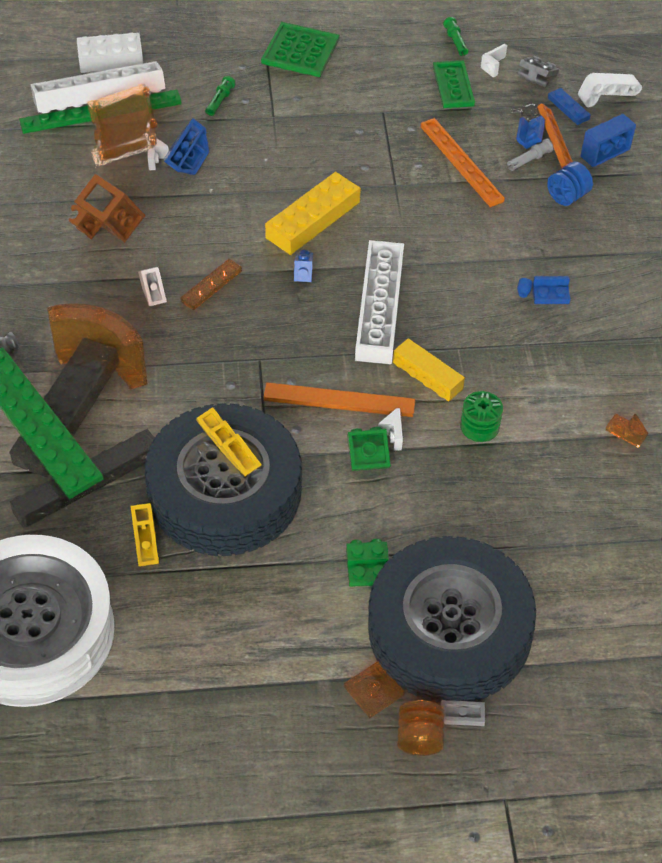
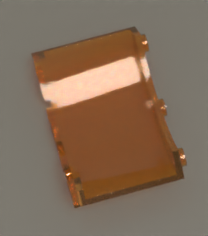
[87,83,158,167]
[47,304,148,389]

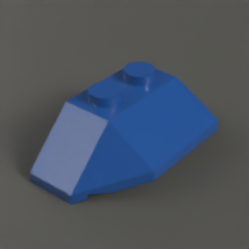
[164,118,209,175]

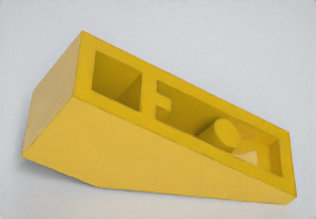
[131,503,159,567]

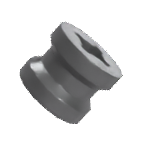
[0,332,19,353]

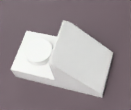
[148,135,168,170]
[378,408,403,451]

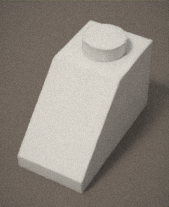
[138,267,167,306]

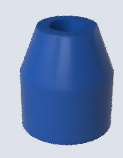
[517,278,533,298]

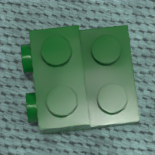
[347,427,391,471]
[346,539,389,587]

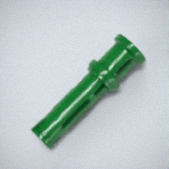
[443,17,469,56]
[205,76,236,116]

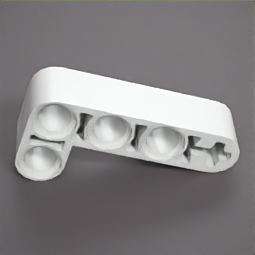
[578,73,642,107]

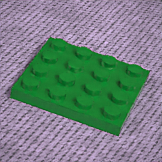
[261,22,340,77]

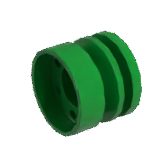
[460,391,503,442]

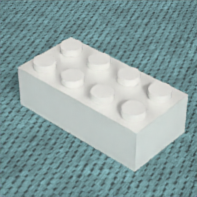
[77,33,143,73]

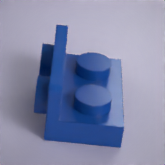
[516,115,545,149]
[532,276,570,304]

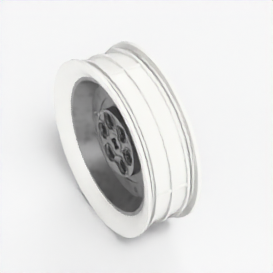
[0,535,115,707]

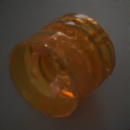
[397,700,445,756]

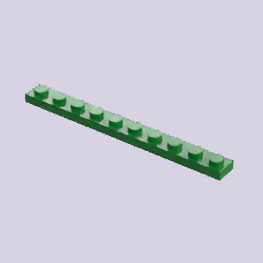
[19,89,181,134]

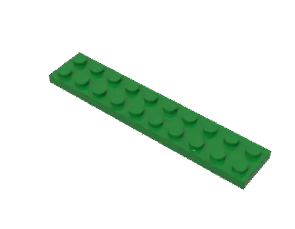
[0,347,104,500]

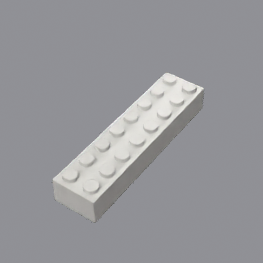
[30,61,165,113]
[355,240,404,364]

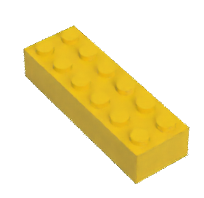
[265,171,361,255]

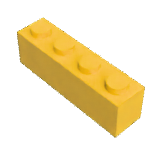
[393,338,465,401]

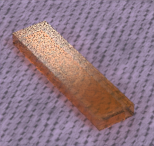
[180,259,242,310]

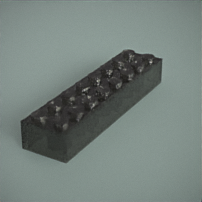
[9,338,120,477]

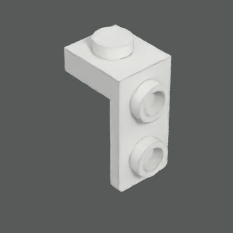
[481,44,507,77]

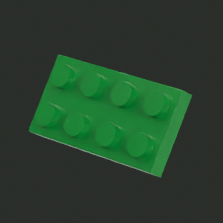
[433,60,475,108]

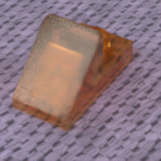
[606,414,648,448]

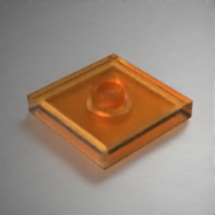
[344,661,404,718]

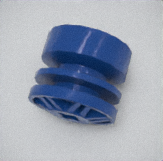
[547,161,593,206]

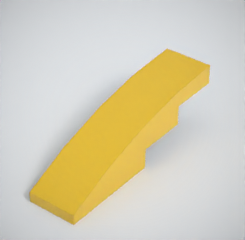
[196,407,261,477]

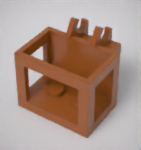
[69,174,146,243]

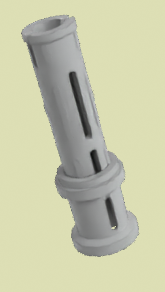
[507,139,553,171]

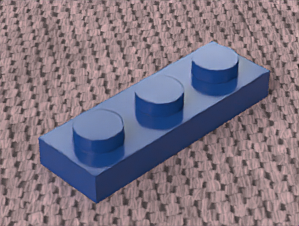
[548,88,591,125]

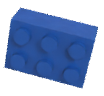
[580,114,636,167]

